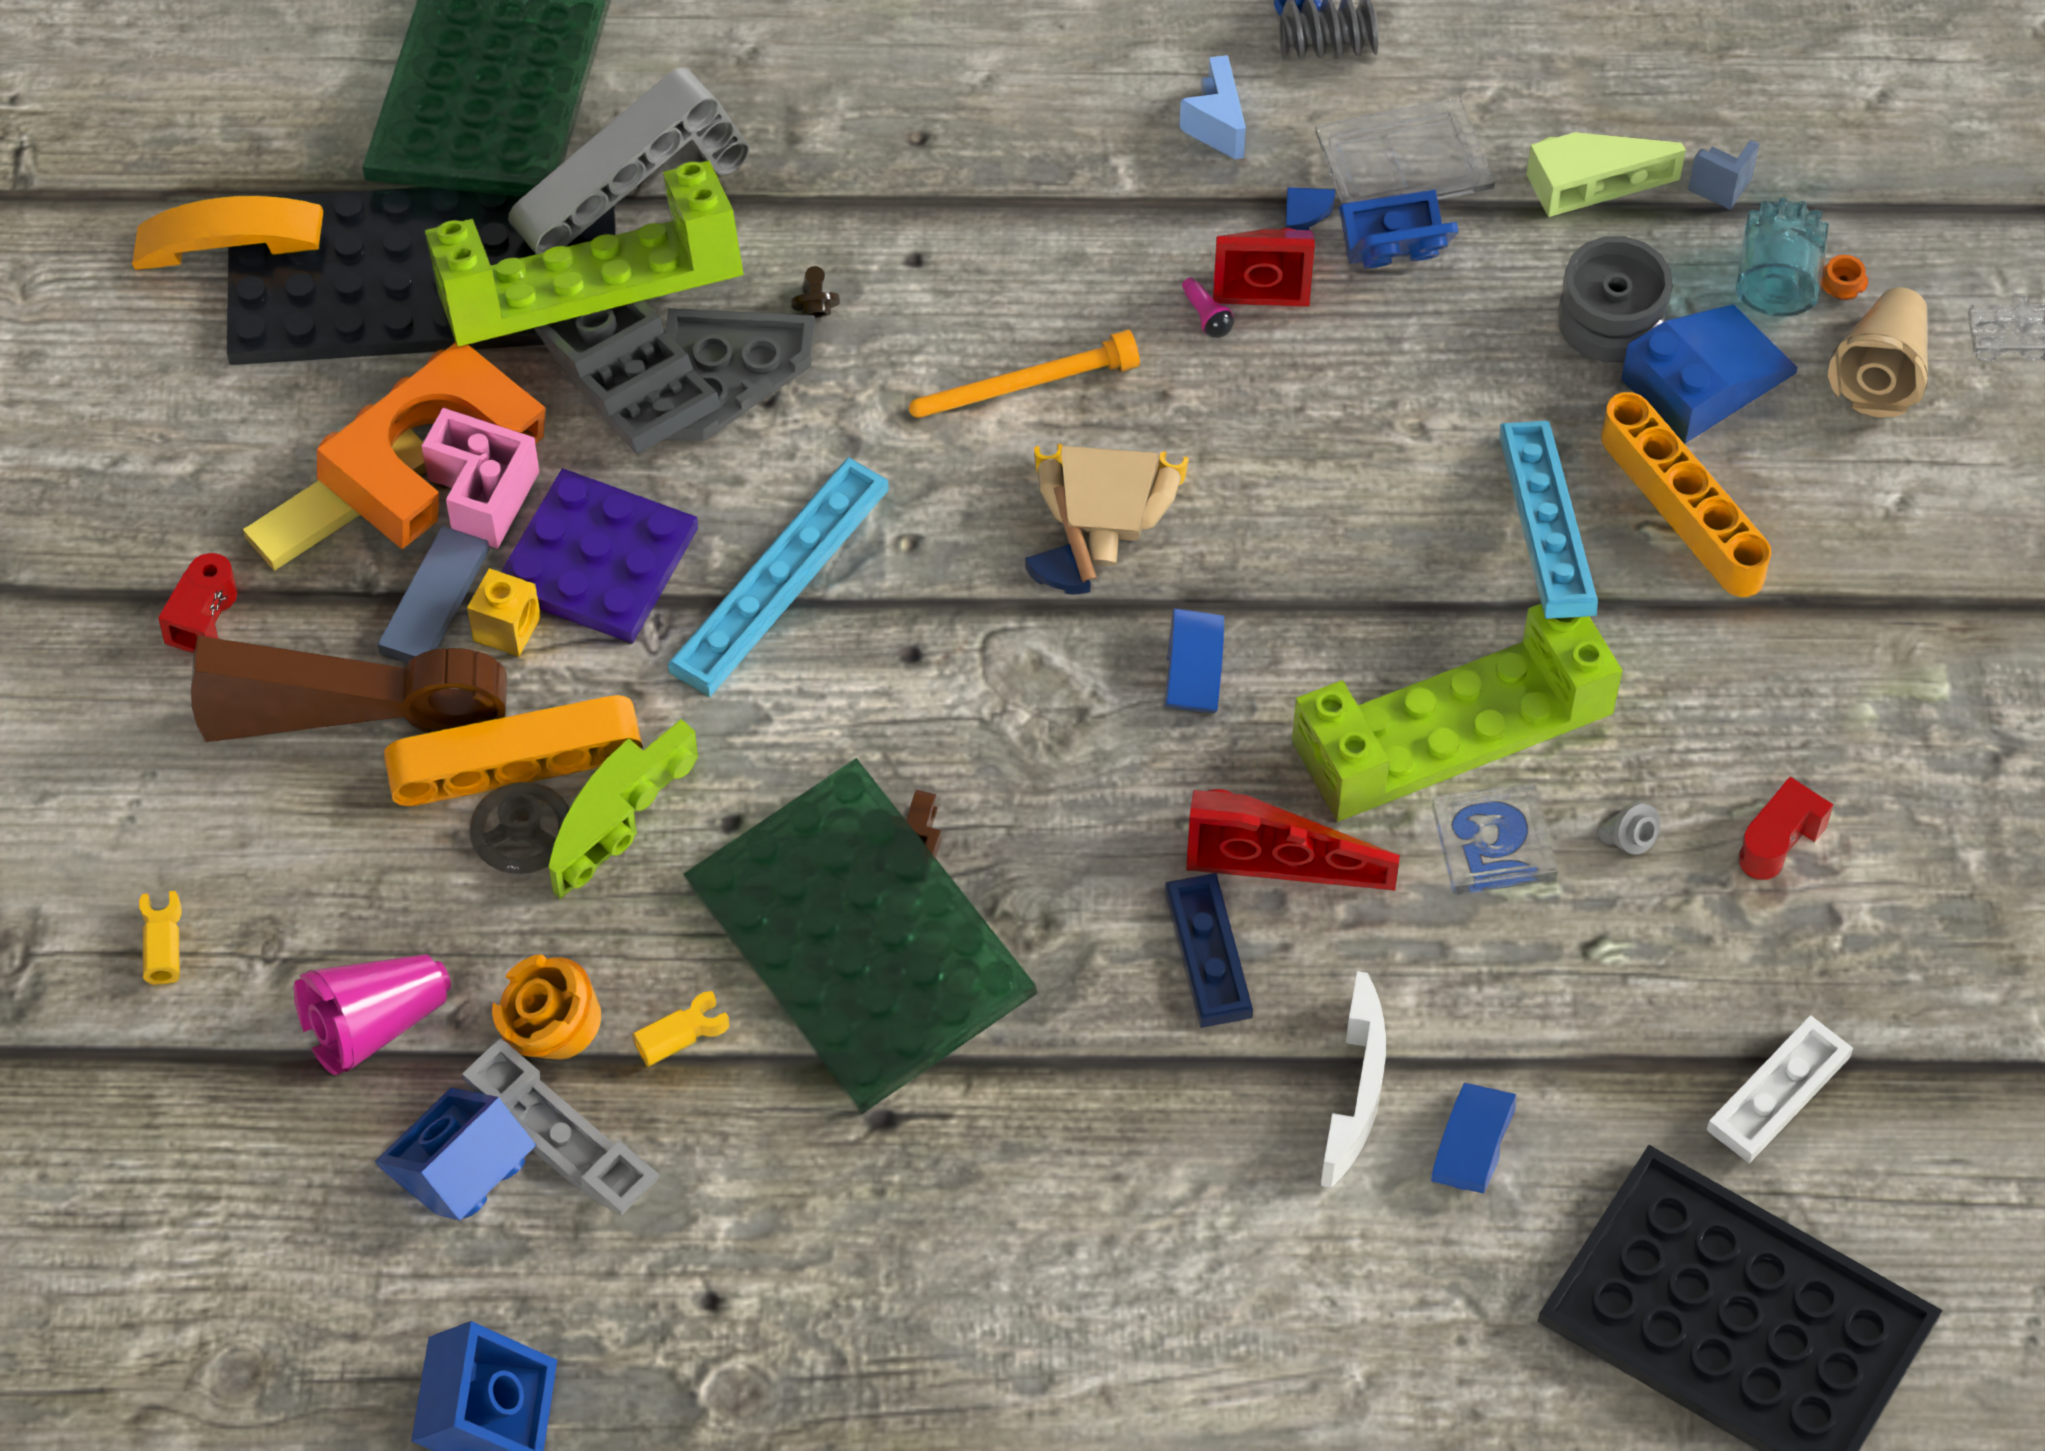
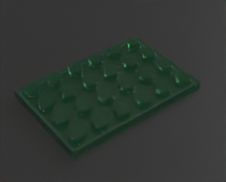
[362,0,611,196]
[684,758,1038,1115]

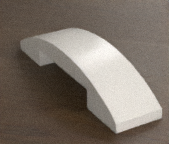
[1321,971,1386,1188]

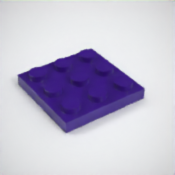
[501,468,698,644]

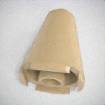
[1828,287,1928,418]

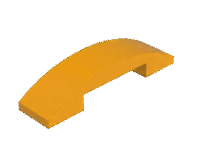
[132,196,323,270]

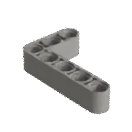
[508,68,750,254]

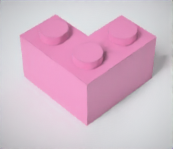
[422,408,540,549]

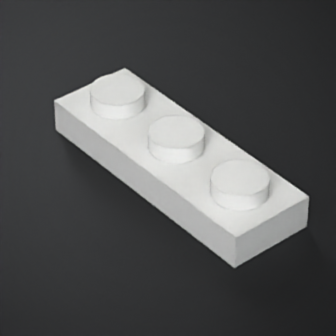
[1707,1015,1853,1164]

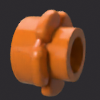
[1820,254,1868,300]

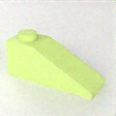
[1526,132,1686,217]

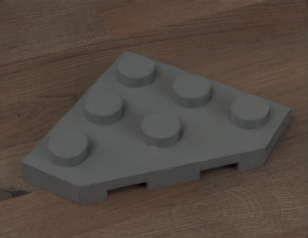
[665,308,815,441]

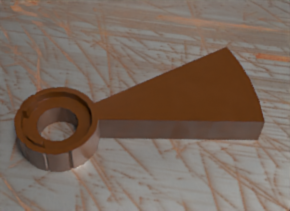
[191,635,507,742]

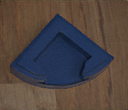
[1025,544,1091,595]

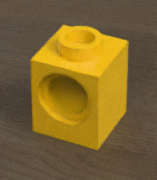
[467,568,541,657]

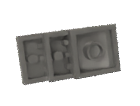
[534,301,722,454]

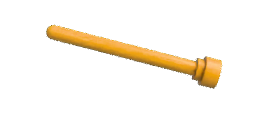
[909,329,1140,418]

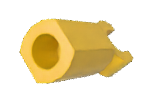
[139,891,182,985]
[632,991,730,1067]

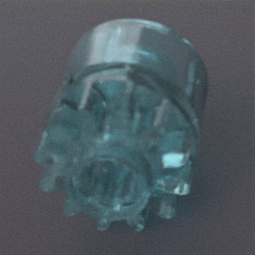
[1736,198,1829,317]

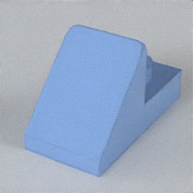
[1179,55,1246,159]

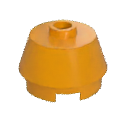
[492,954,601,1060]

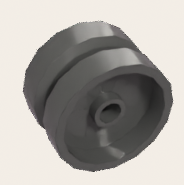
[1558,236,1673,362]

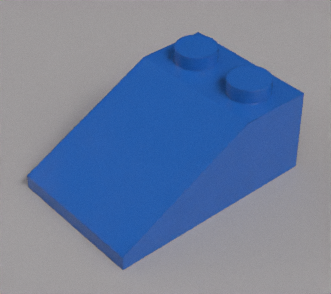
[1621,304,1798,444]

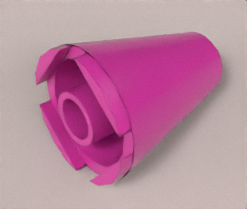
[293,954,451,1075]

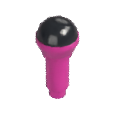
[1182,277,1234,338]

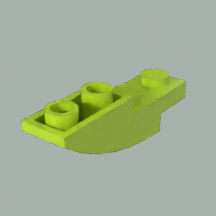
[549,719,698,899]

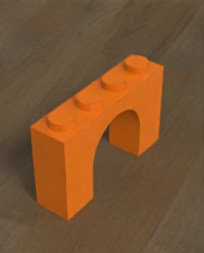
[317,342,546,549]

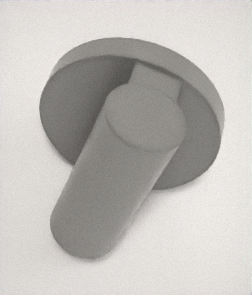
[1597,800,1660,855]

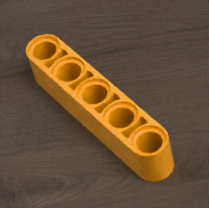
[1601,392,1771,597]
[383,695,643,806]

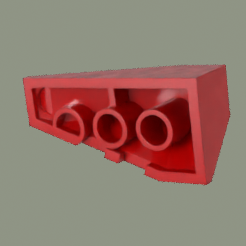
[1186,789,1400,891]

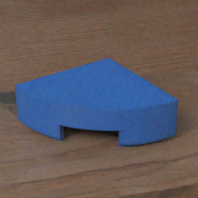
[1286,187,1335,230]

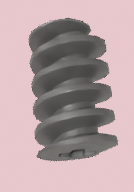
[1279,0,1379,60]

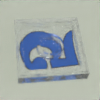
[1432,783,1558,895]

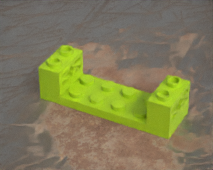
[425,160,744,347]
[1292,604,1623,822]

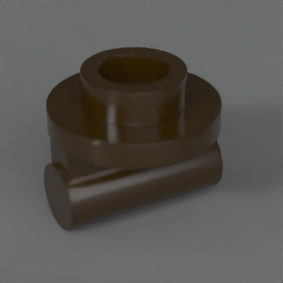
[791,266,840,318]

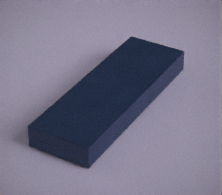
[1165,873,1253,1028]

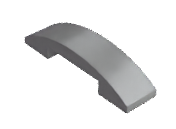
[462,1037,659,1216]

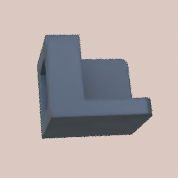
[1688,140,1760,210]

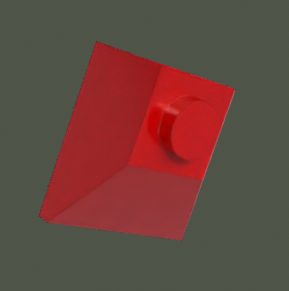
[1213,228,1315,306]

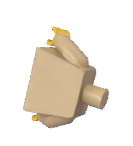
[1034,444,1189,566]

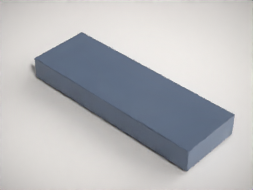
[378,526,489,663]

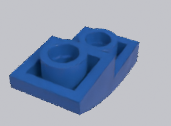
[1164,608,1224,714]
[1431,1082,1516,1194]

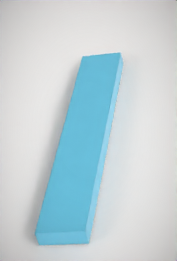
[1499,421,1598,619]
[668,457,889,697]

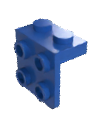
[1339,189,1459,269]

